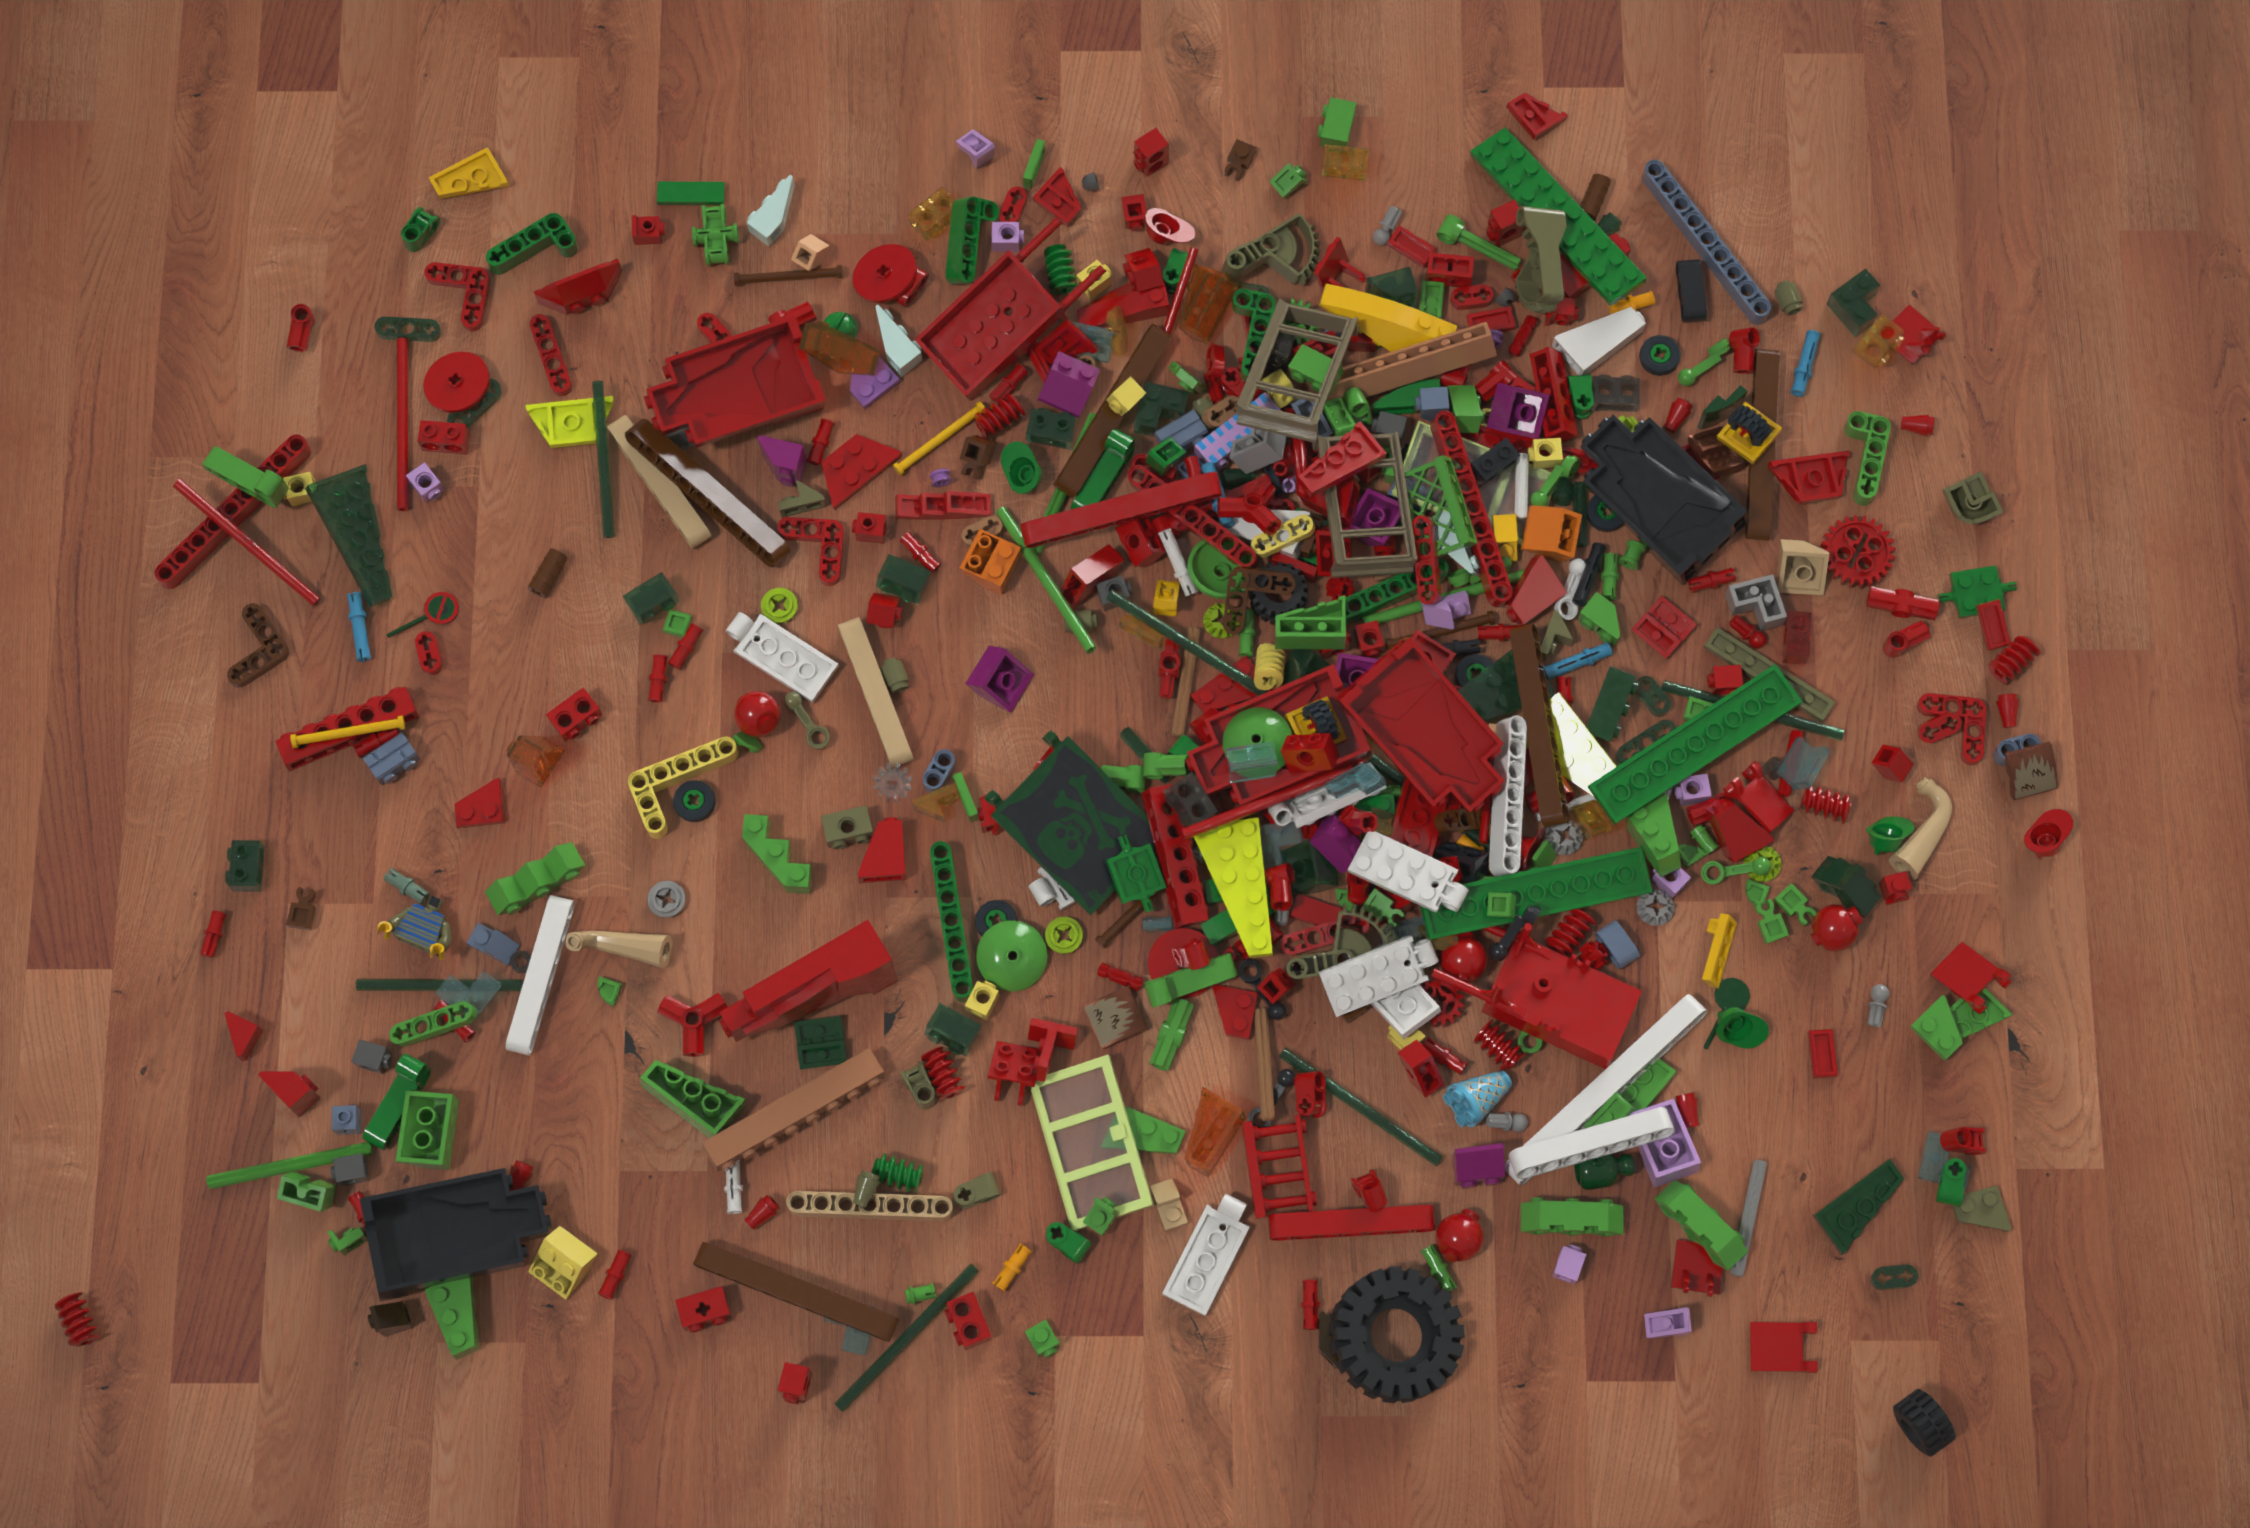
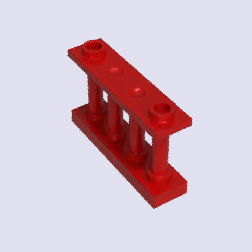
[1242,1114,1317,1219]

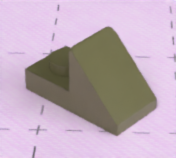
[778,480,826,518]
[1541,610,1573,661]

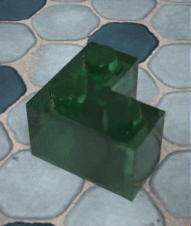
[1827,268,1880,337]
[1134,382,1189,437]
[1811,856,1881,918]

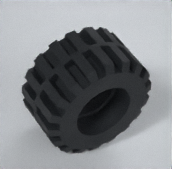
[1249,562,1308,625]
[1893,1389,1956,1457]

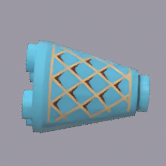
[1443,1071,1512,1127]

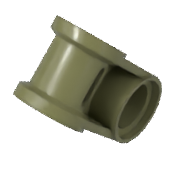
[899,1061,937,1110]
[953,1172,1001,1209]

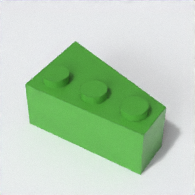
[1275,595,1346,649]
[1626,793,1681,877]
[425,1277,479,1360]

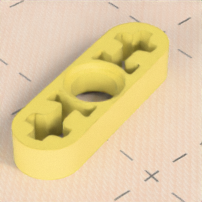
[1251,515,1315,558]

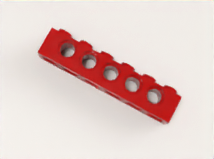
[275,686,420,772]
[1142,783,1209,929]

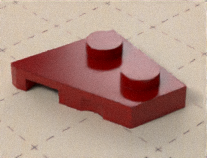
[1033,167,1081,227]
[1035,320,1098,364]
[454,778,504,829]
[1212,984,1258,1040]

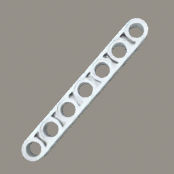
[1489,715,1527,877]
[506,895,575,1056]
[1508,1107,1675,1179]

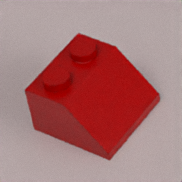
[258,1071,321,1117]

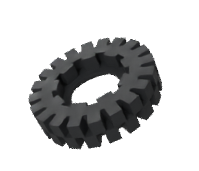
[1329,1267,1465,1404]

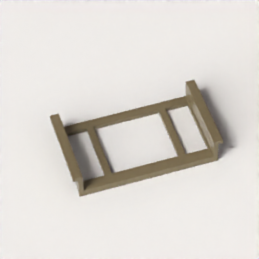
[1236,298,1360,443]
[1312,432,1417,578]

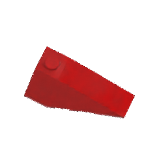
[1077,281,1169,332]

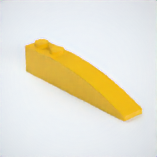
[1319,284,1457,352]

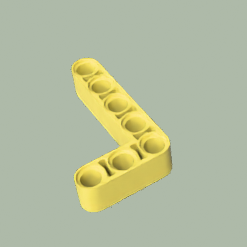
[628,737,739,839]

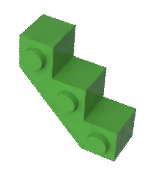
[742,814,812,894]
[485,842,586,915]
[1654,1180,1749,1270]
[1521,1197,1623,1237]

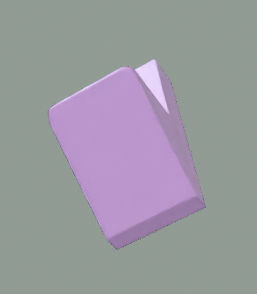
[955,129,995,169]
[1421,590,1471,629]
[1644,1307,1692,1339]

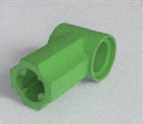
[1143,752,1190,779]
[1101,765,1146,793]

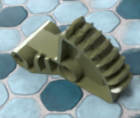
[1515,206,1567,313]
[1219,214,1321,287]
[1286,903,1396,979]

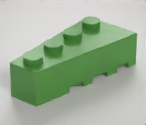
[640,1060,746,1138]

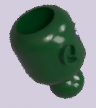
[1574,1153,1635,1190]

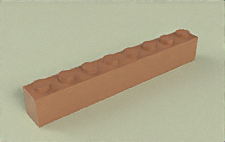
[1317,322,1497,401]
[702,1048,884,1172]

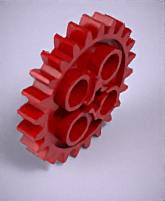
[1820,515,1896,589]

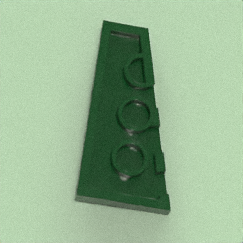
[1812,1159,1904,1255]

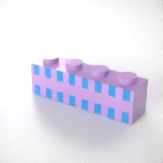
[1194,392,1281,471]

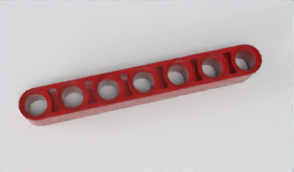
[1127,465,1258,568]
[1268,1205,1436,1241]

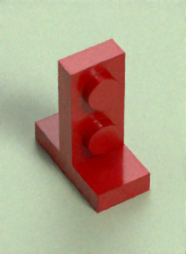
[1028,1018,1078,1082]

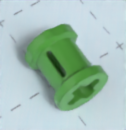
[1618,540,1646,570]

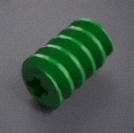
[1044,244,1077,295]
[871,1153,923,1194]

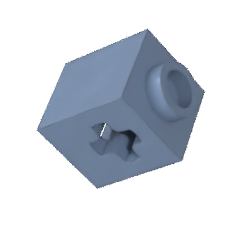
[332,1105,362,1135]

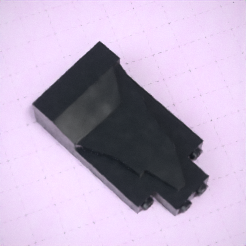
[1580,414,1749,585]
[360,1168,552,1302]

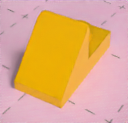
[1492,514,1518,561]
[1153,580,1180,616]

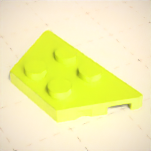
[526,396,614,448]

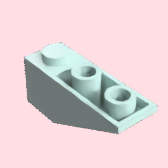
[747,175,795,247]
[875,305,922,377]
[1426,511,1480,577]

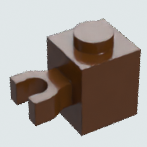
[960,435,996,480]

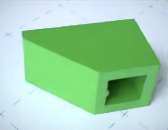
[1578,592,1620,646]

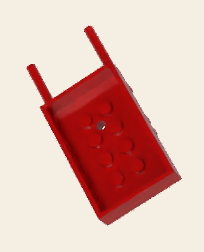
[914,217,1106,401]
[1431,923,1642,1069]

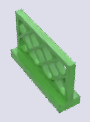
[1404,455,1478,557]

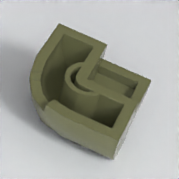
[1942,471,2003,524]

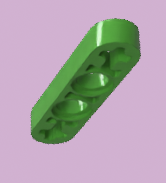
[389,1001,477,1047]

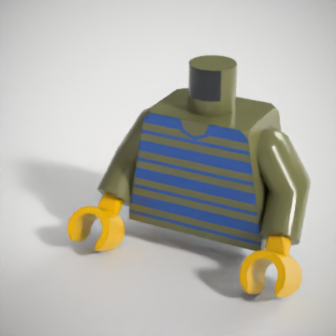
[376,896,452,960]

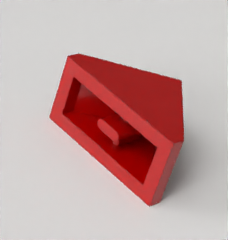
[224,1011,263,1062]

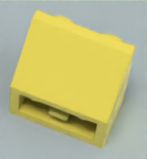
[528,1226,598,1300]

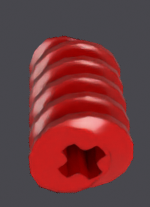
[974,393,1025,439]
[1988,636,2041,685]
[1799,783,1851,824]
[1546,909,1596,956]
[1474,1019,1527,1071]
[921,1046,965,1100]
[54,1292,100,1347]

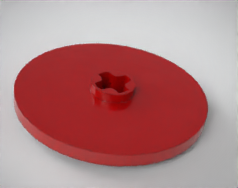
[853,244,917,303]
[423,351,490,413]
[1148,928,1218,999]

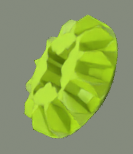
[761,588,798,624]
[1203,603,1240,639]
[1744,846,1782,882]
[1045,917,1083,954]

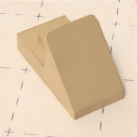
[1150,1179,1188,1232]

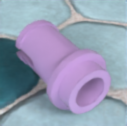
[1282,476,1297,493]

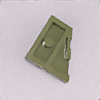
[1951,1185,2012,1232]

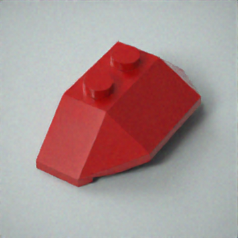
[534,259,622,315]

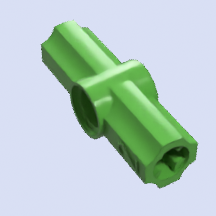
[1149,998,1194,1071]

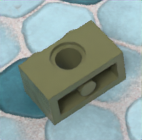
[821,805,873,849]

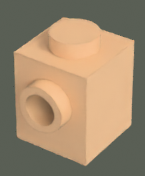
[791,234,829,271]

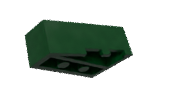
[1586,666,1639,742]

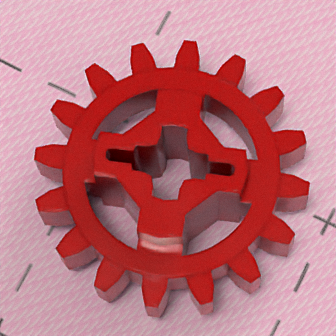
[1422,977,1464,1028]

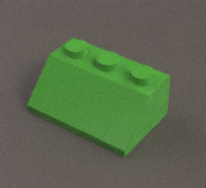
[395,1091,459,1170]

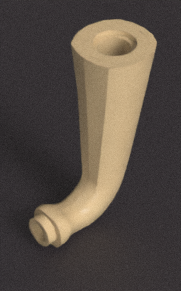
[1889,777,1952,881]
[566,931,673,968]

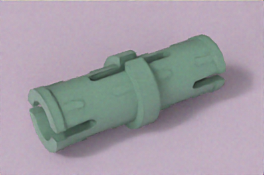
[384,868,430,905]

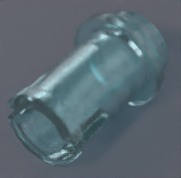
[1142,915,1172,934]

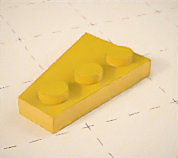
[428,147,509,199]

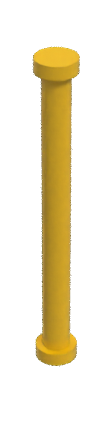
[893,401,985,476]
[291,715,405,748]

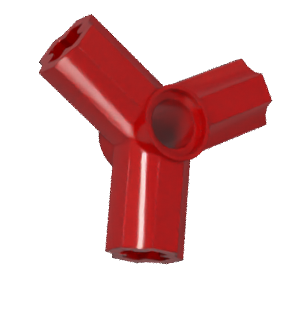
[1217,479,1282,536]
[657,992,727,1057]

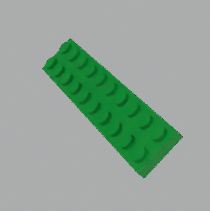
[1470,127,1647,306]
[1587,664,1803,825]
[1420,847,1653,940]

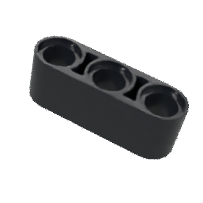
[1676,259,1707,323]

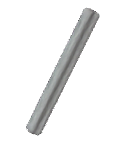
[1730,1160,1767,1277]

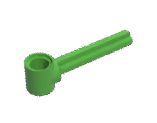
[1436,214,1521,270]

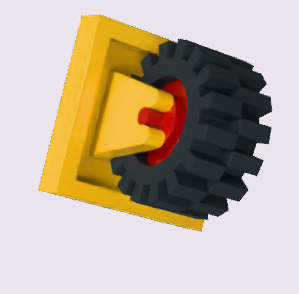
[1717,402,1782,465]
[1284,696,1347,744]

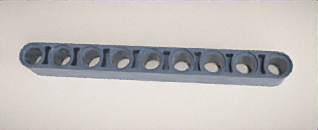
[1642,160,1771,325]

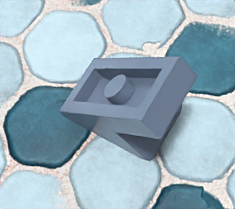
[467,923,520,966]

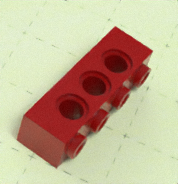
[1529,347,1578,443]

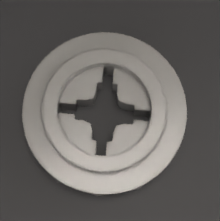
[1545,820,1583,855]
[647,881,685,918]
[1637,888,1675,926]

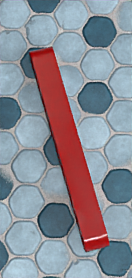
[1430,411,1513,608]
[154,434,311,589]
[1020,472,1223,548]

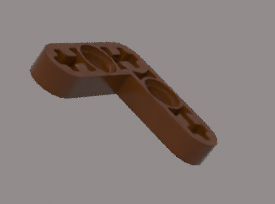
[1223,567,1296,635]
[227,603,289,688]
[1434,807,1492,833]

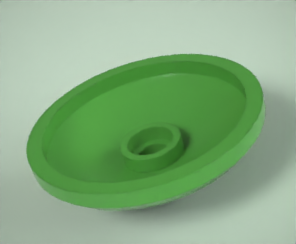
[1187,540,1256,599]
[1223,707,1292,777]
[976,921,1047,991]

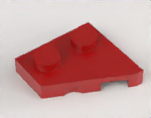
[1506,93,1568,140]

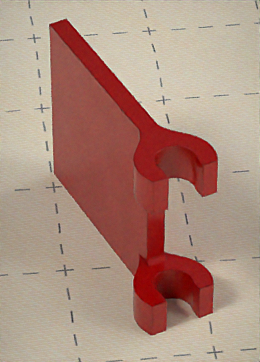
[1723,761,1794,833]
[1930,942,2012,1015]
[1750,1322,1818,1373]

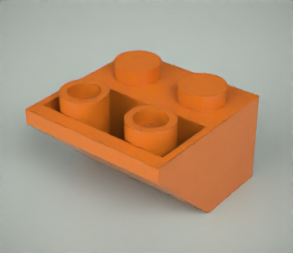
[1521,505,1582,563]
[959,529,1022,596]

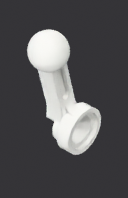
[1554,559,1586,620]

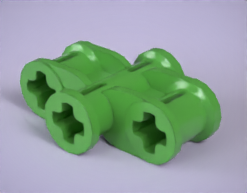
[692,203,739,267]

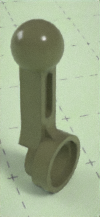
[784,692,830,750]

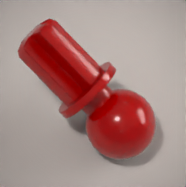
[1729,615,1767,649]

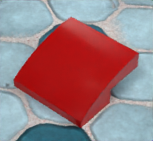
[1631,595,1697,659]

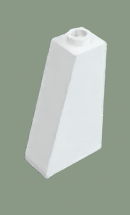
[1552,307,1646,375]
[1218,510,1313,560]

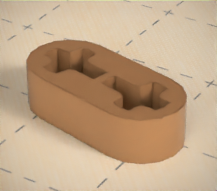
[1202,395,1239,428]
[961,516,1003,548]

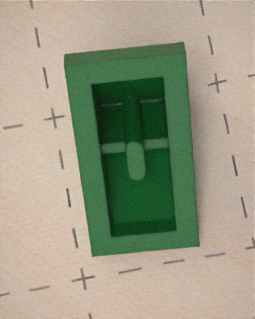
[1145,437,1186,477]

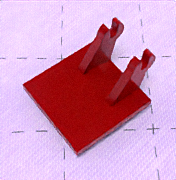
[1314,237,1367,293]
[1878,304,1946,365]
[987,1041,1041,1106]
[1671,1240,1722,1297]

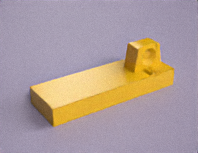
[1702,913,1737,989]

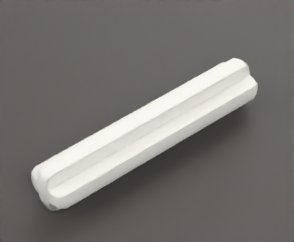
[1514,453,1529,520]

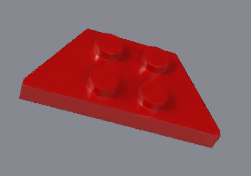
[821,434,902,510]
[1768,450,1850,504]

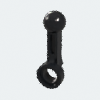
[1489,904,1541,961]
[1238,959,1287,1021]
[1248,1069,1295,1128]

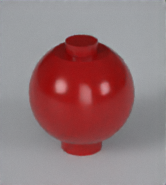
[734,691,780,737]
[1810,904,1864,952]
[1440,932,1487,983]
[1435,1209,1484,1262]

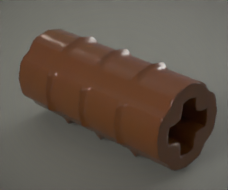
[1580,174,1611,222]
[528,548,567,598]

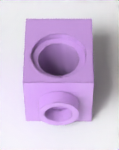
[992,222,1024,252]
[406,462,444,503]
[1674,774,1712,806]
[1652,868,1691,899]
[1552,1245,1586,1285]

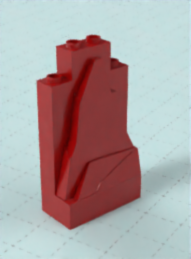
[644,315,826,448]
[1334,637,1505,812]
[1185,664,1373,806]
[719,920,898,1042]

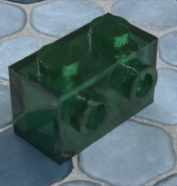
[1026,408,1077,450]
[876,554,931,604]
[623,572,679,625]
[225,840,265,892]
[924,1003,982,1056]

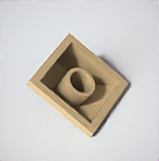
[1777,539,1829,595]

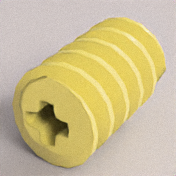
[1254,643,1286,691]

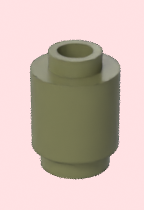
[1774,280,1803,316]
[1064,609,1098,634]
[880,658,909,694]

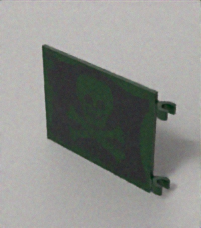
[984,730,1155,915]

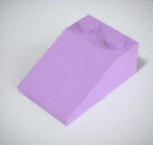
[1630,1099,1701,1187]

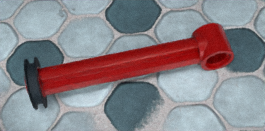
[1152,464,1284,540]

